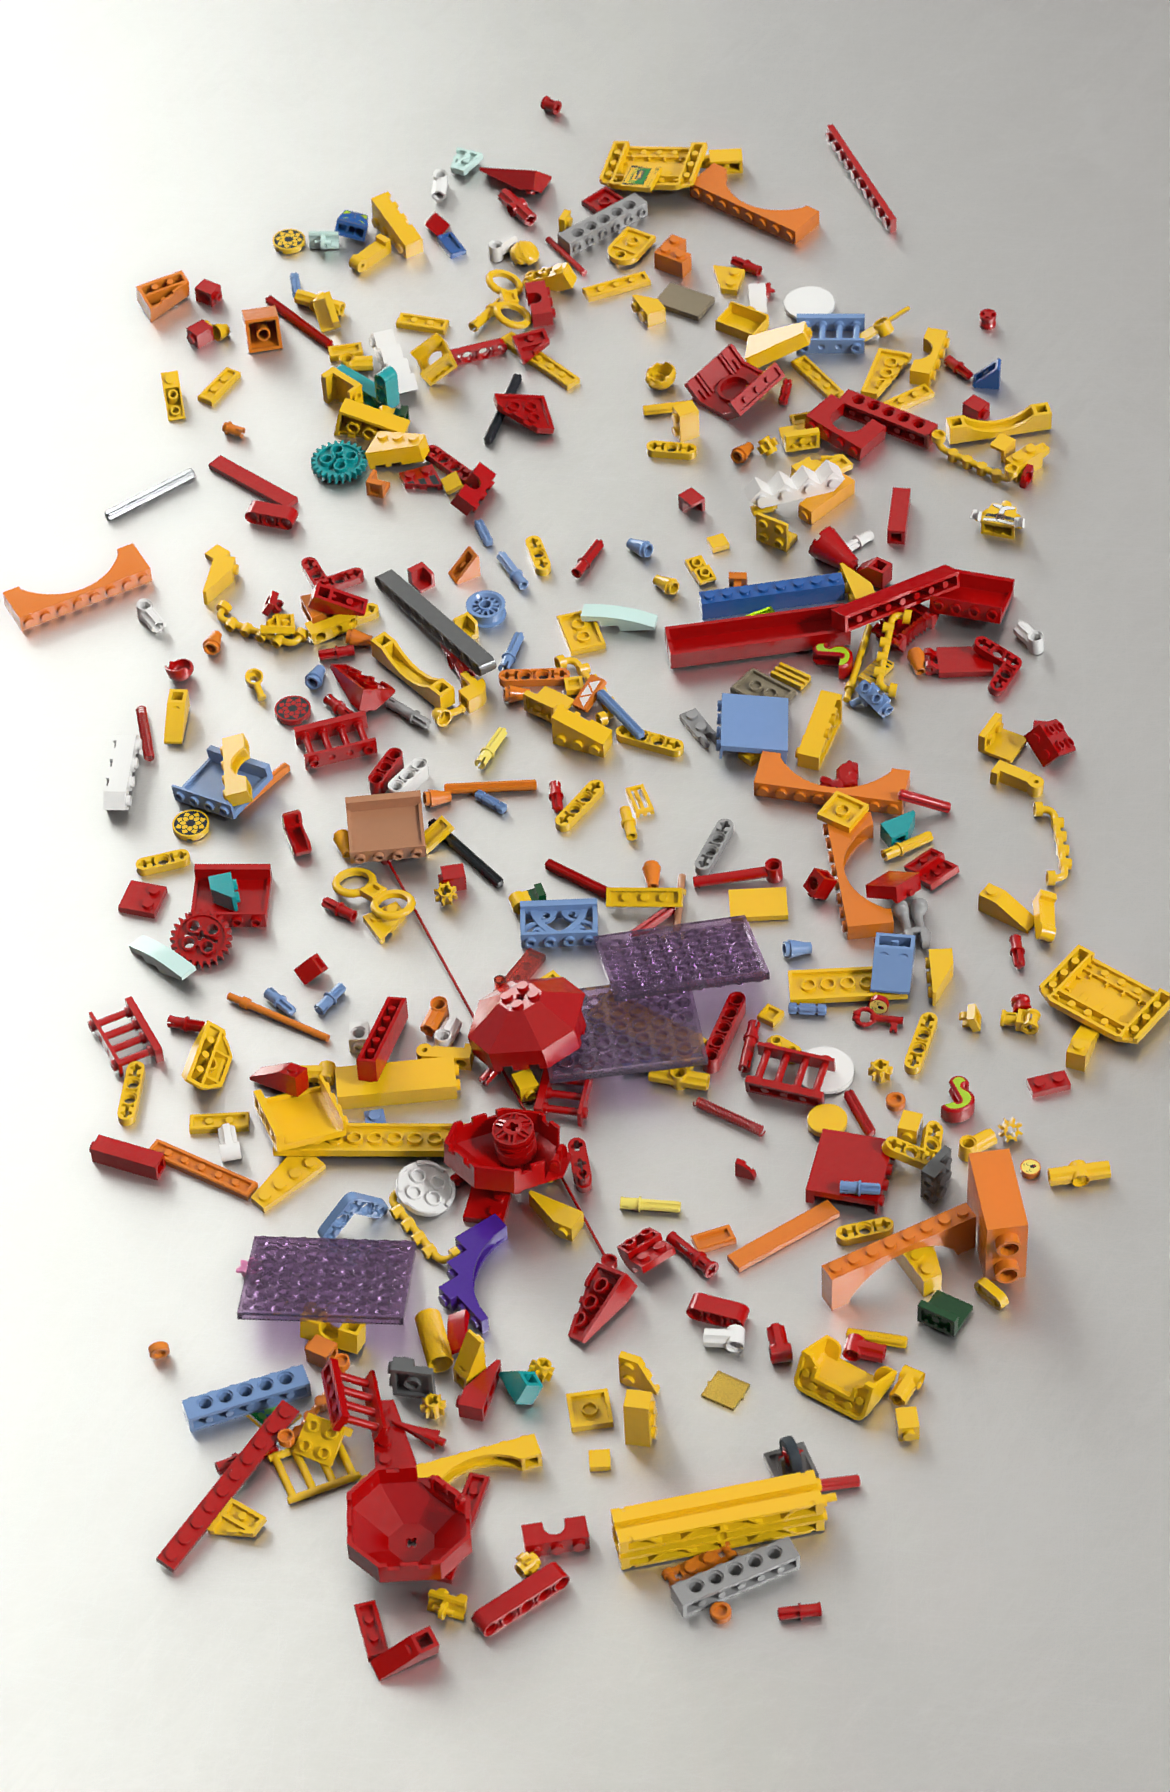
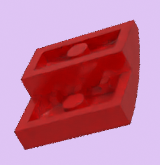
[904,848,959,891]

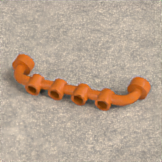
[277,1353,350,1448]

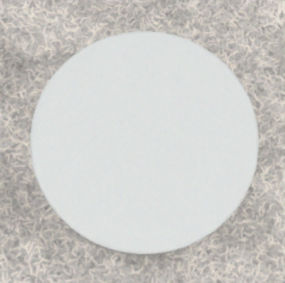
[784,286,835,319]
[794,1046,854,1094]
[395,1160,456,1217]

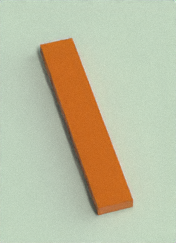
[149,1139,258,1201]
[727,1200,840,1273]

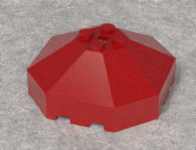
[468,977,586,1072]
[444,1107,572,1194]
[347,1464,472,1583]

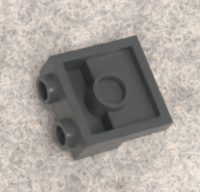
[920,1145,952,1204]
[388,1356,436,1399]

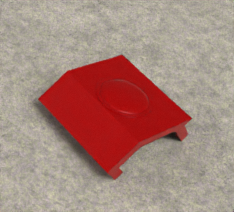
[684,344,786,421]

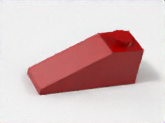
[308,582,368,616]
[250,1062,309,1097]
[456,1359,502,1422]

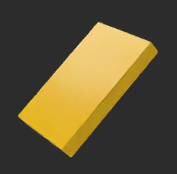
[556,610,606,656]
[728,887,788,922]

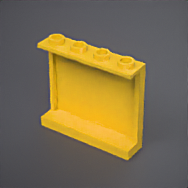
[253,1075,349,1152]

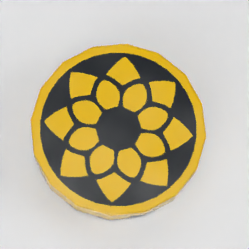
[273,229,306,254]
[172,810,210,841]

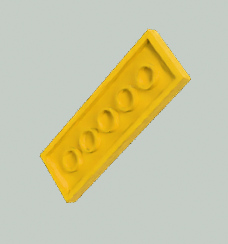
[788,966,908,1004]

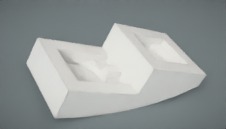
[749,283,767,314]

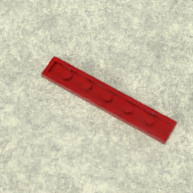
[209,455,298,507]
[434,1472,490,1584]

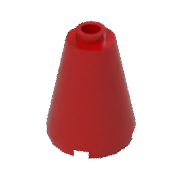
[808,526,859,571]

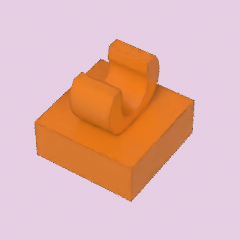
[729,572,748,587]

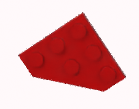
[493,393,554,434]

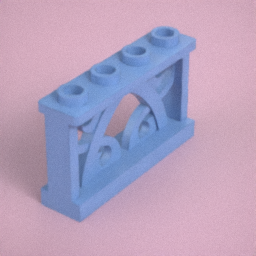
[520,898,598,948]

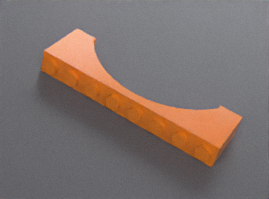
[690,163,819,245]
[2,543,152,631]
[754,751,910,815]
[822,812,894,940]
[822,1202,977,1311]

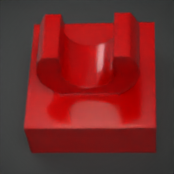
[262,590,284,616]

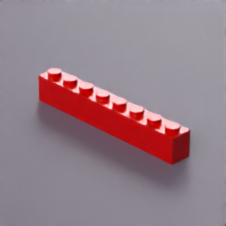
[831,564,960,633]

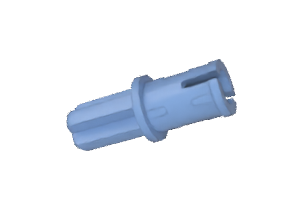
[314,983,346,1015]
[264,987,296,1016]
[840,1180,881,1196]

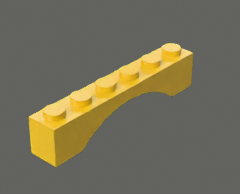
[945,402,1052,445]
[370,631,455,709]
[416,1434,543,1484]

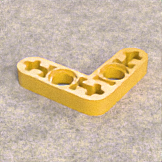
[882,1121,943,1170]

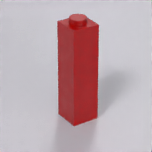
[887,487,911,545]
[89,1134,166,1181]

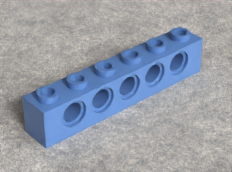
[182,1364,312,1432]

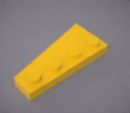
[861,348,912,399]
[251,1156,326,1213]

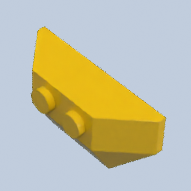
[181,1020,233,1090]

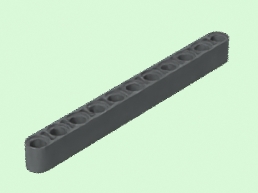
[375,569,496,676]

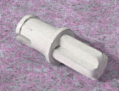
[846,530,874,551]

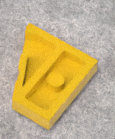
[207,1497,267,1538]

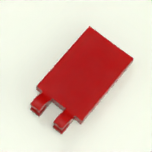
[924,646,994,678]

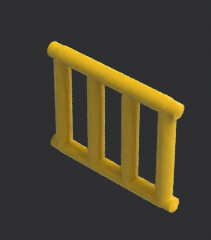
[267,1442,361,1504]

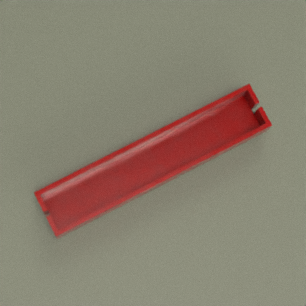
[665,603,851,669]

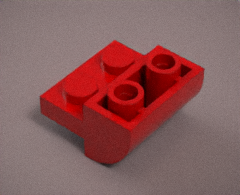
[617,1227,676,1274]

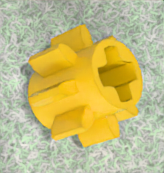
[756,435,779,456]
[434,882,458,907]
[868,1059,893,1084]
[998,1117,1023,1143]
[528,1357,555,1383]
[420,1393,446,1420]
[514,1552,541,1578]

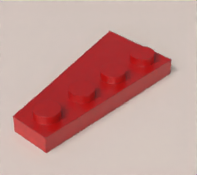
[374,1399,417,1469]

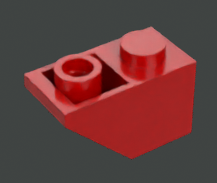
[855,557,892,589]

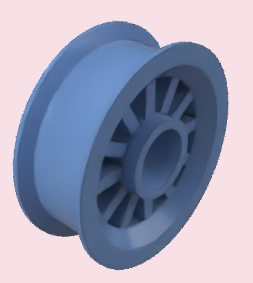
[466,590,506,628]

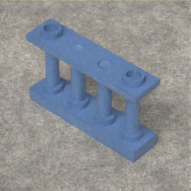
[796,314,865,353]

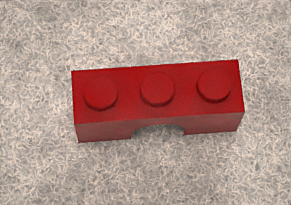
[525,280,556,328]
[450,462,497,516]
[521,1515,590,1558]

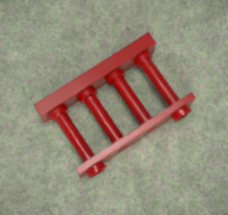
[293,710,377,770]
[87,996,164,1078]
[745,1042,836,1107]
[534,1054,599,1127]
[321,1357,387,1443]

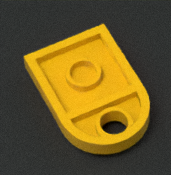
[608,226,656,265]

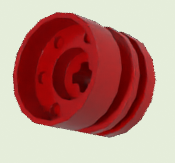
[492,1112,537,1167]

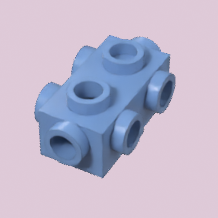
[849,680,894,719]

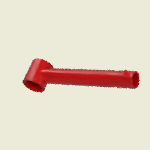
[693,858,783,889]

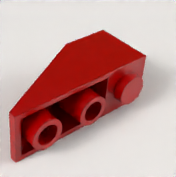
[370,1626,440,1681]

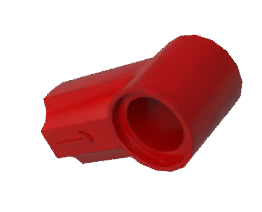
[766,1323,793,1364]
[842,1333,887,1363]

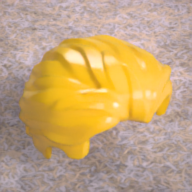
[510,240,539,266]
[645,362,676,390]

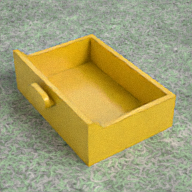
[715,301,769,341]

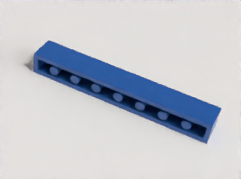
[699,572,845,620]

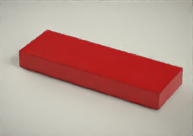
[354,1600,388,1662]

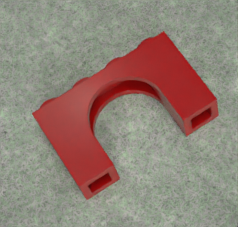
[804,394,886,461]

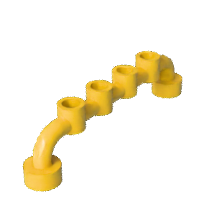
[932,430,1019,483]
[216,600,309,648]
[873,609,912,698]
[554,655,615,726]
[1033,802,1072,886]
[389,1190,461,1264]

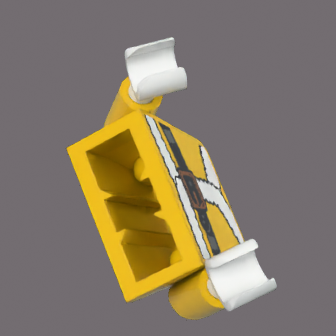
[970,500,1025,540]

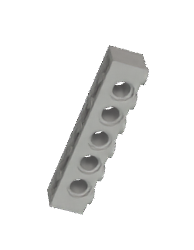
[557,193,648,256]
[671,1536,800,1618]

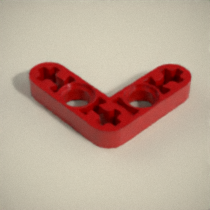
[301,557,364,590]
[972,636,1022,696]

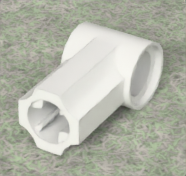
[431,168,448,201]
[488,234,518,262]
[136,598,165,633]
[1013,621,1044,655]
[434,1015,462,1047]
[218,1123,242,1162]
[703,1325,745,1353]

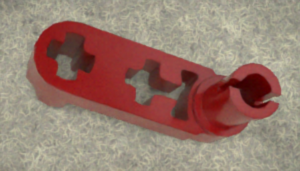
[568,1137,592,1193]

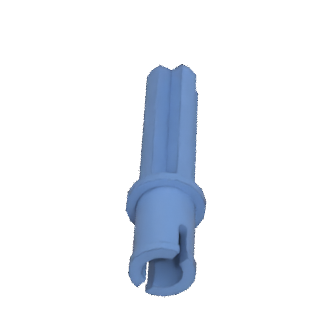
[496,551,529,590]
[498,632,524,671]

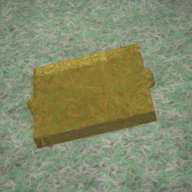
[701,1370,750,1411]

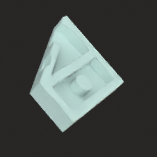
[450,147,484,176]

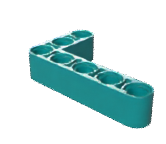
[335,364,400,409]

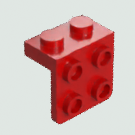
[1024,719,1076,767]

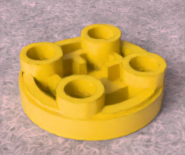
[807,1104,847,1137]

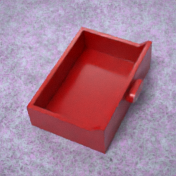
[865,871,921,904]

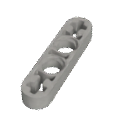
[695,819,734,876]

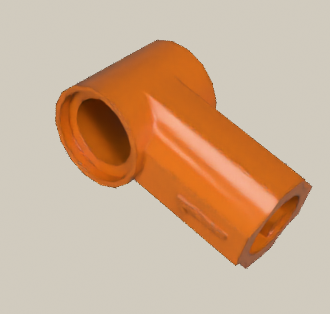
[420,996,449,1037]

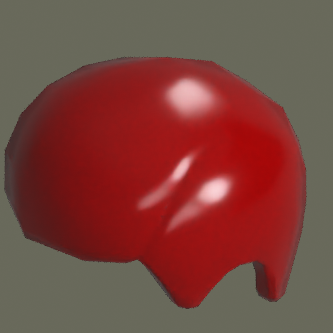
[164,658,194,682]

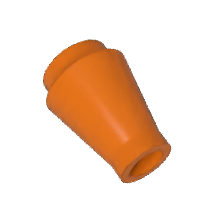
[731,442,754,464]
[345,628,373,646]
[203,630,222,655]
[907,647,926,675]
[503,685,530,703]
[423,789,452,808]
[642,860,661,888]

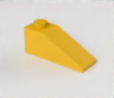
[203,555,239,605]
[978,883,1034,934]
[1065,1024,1100,1072]
[528,1190,584,1242]

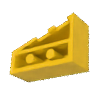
[551,703,613,758]
[894,1246,942,1297]

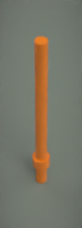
[227,993,330,1042]

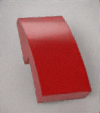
[447,1309,470,1355]

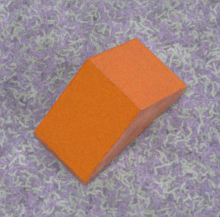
[448,546,481,585]

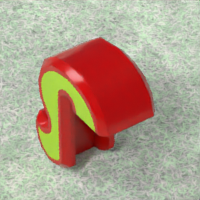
[813,643,853,679]
[281,810,312,857]
[941,1076,975,1123]

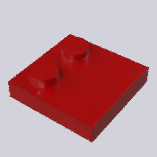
[118,880,167,919]
[463,1187,512,1224]

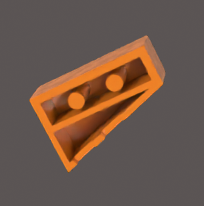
[136,270,190,322]

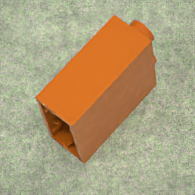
[967,1148,1028,1283]

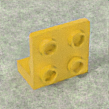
[779,424,820,453]
[756,512,798,552]
[523,686,574,723]
[978,712,1027,763]
[294,1412,354,1467]

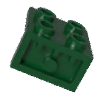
[917,1290,973,1337]

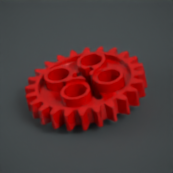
[170,909,233,969]

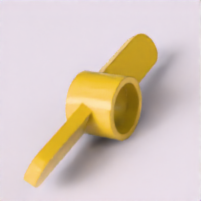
[859,306,910,342]

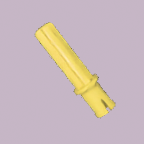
[474,727,507,769]
[620,1196,681,1213]

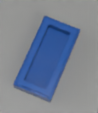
[436,231,466,259]

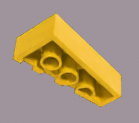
[371,191,424,259]
[334,398,411,441]
[795,690,842,771]

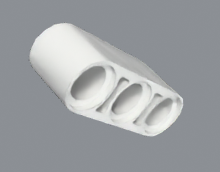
[388,757,429,793]

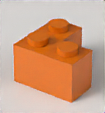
[654,234,692,279]

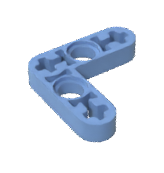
[317,1192,388,1243]

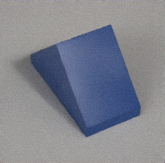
[972,358,1001,390]

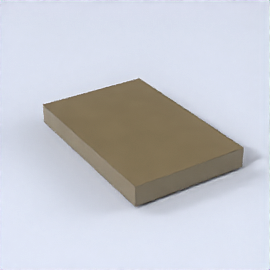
[657,282,715,321]
[730,667,796,701]

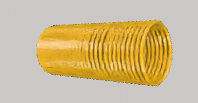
[415,1308,454,1372]

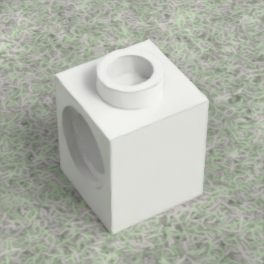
[348,1022,370,1053]

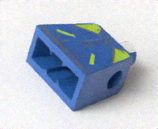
[335,210,368,242]

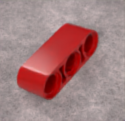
[245,500,298,530]
[368,747,404,795]
[686,1292,750,1328]

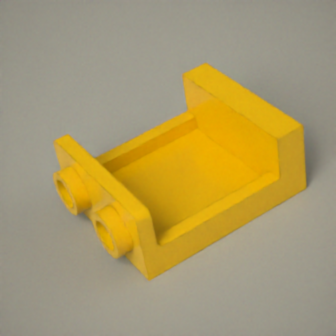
[321,367,364,404]

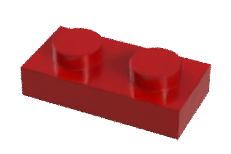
[1026,1070,1071,1098]

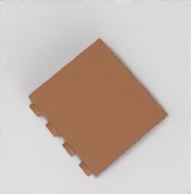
[345,790,427,864]

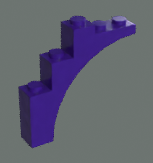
[438,1214,508,1334]

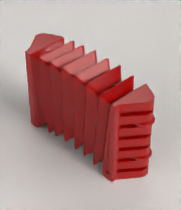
[871,603,939,653]

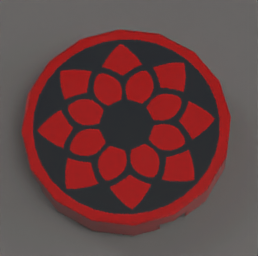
[274,695,311,726]

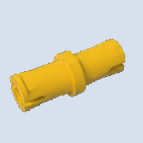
[619,806,637,841]

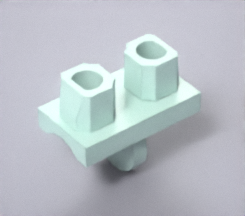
[309,231,339,250]

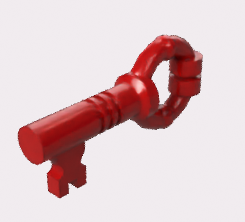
[852,1006,904,1034]

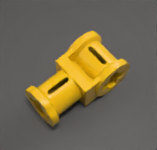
[1000,1008,1041,1035]

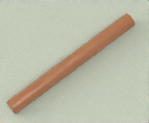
[672,874,686,935]

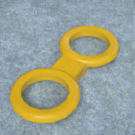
[485,269,531,329]
[332,867,416,920]

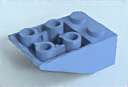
[870,932,915,995]

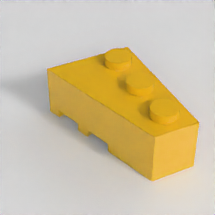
[365,431,430,469]
[623,1389,658,1447]

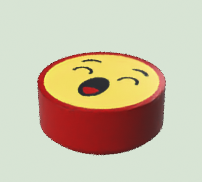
[869,995,889,1014]

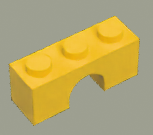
[300,1306,366,1354]

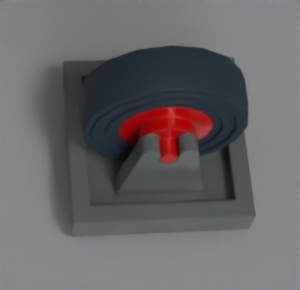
[763,1435,819,1478]

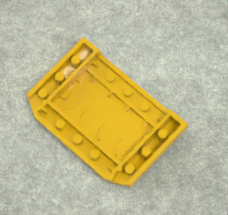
[599,141,708,190]
[1039,944,1170,1044]

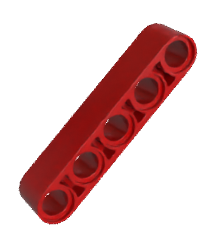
[702,991,746,1074]
[471,1562,570,1637]

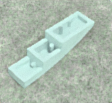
[581,604,658,631]
[129,935,196,980]

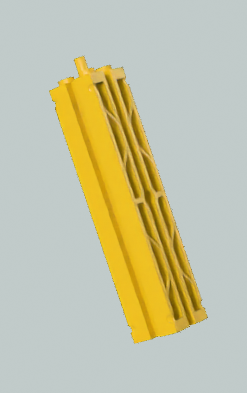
[610,1470,837,1570]

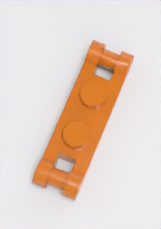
[661,1541,739,1589]

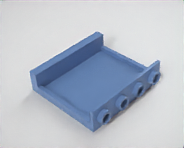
[716,693,789,764]
[171,745,273,819]

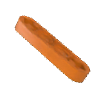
[499,668,570,687]

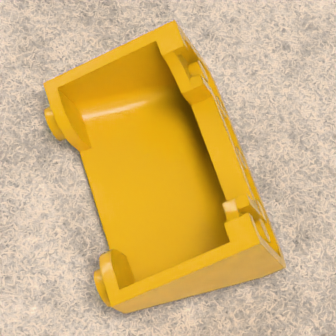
[794,1335,897,1421]

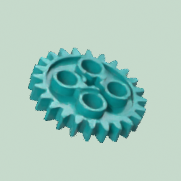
[311,440,368,484]

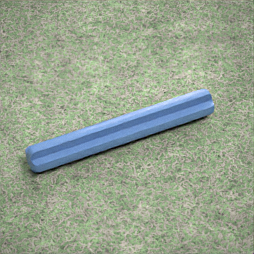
[597,689,645,740]

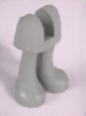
[891,898,931,949]

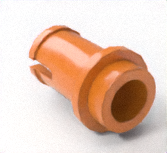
[222,421,245,438]

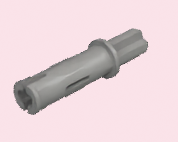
[385,697,431,729]

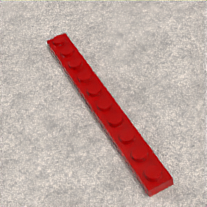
[825,124,896,233]
[156,1399,300,1573]

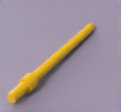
[843,624,873,703]

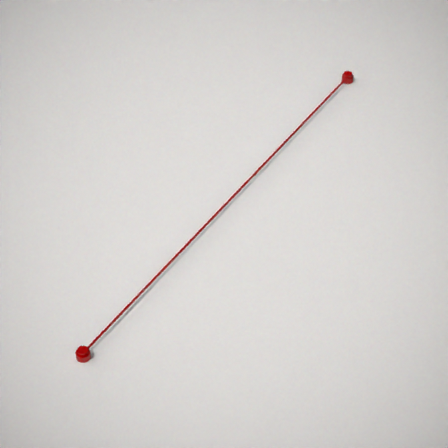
[381,860,617,1269]

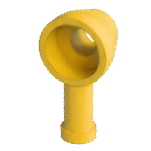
[204,320,230,341]
[245,668,266,701]
[431,704,466,727]

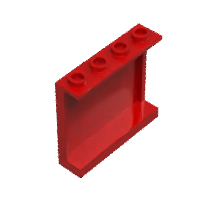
[929,569,1015,624]
[188,864,272,927]
[806,1128,896,1215]

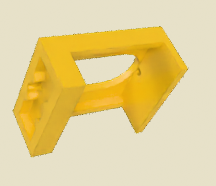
[410,332,458,386]

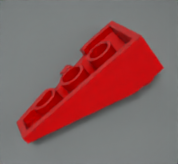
[479,167,552,195]
[330,664,395,713]
[568,1262,637,1344]

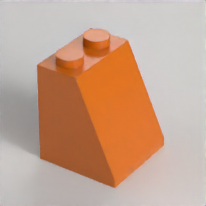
[242,305,283,353]

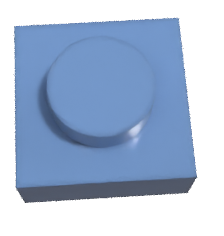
[364,1108,386,1123]

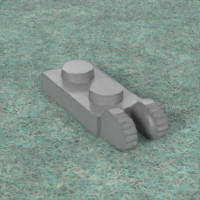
[679,708,720,749]

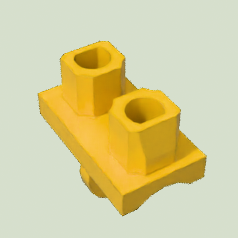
[427,1587,468,1621]

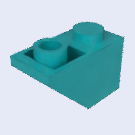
[880,810,915,847]
[208,872,241,911]
[498,1371,543,1405]

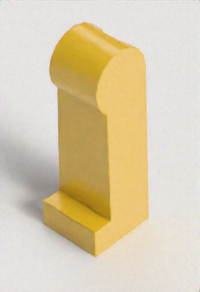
[349,233,392,272]
[304,614,359,646]
[990,760,1044,798]
[1032,889,1057,943]
[416,1043,474,1070]

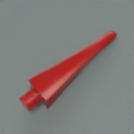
[391,1420,447,1449]

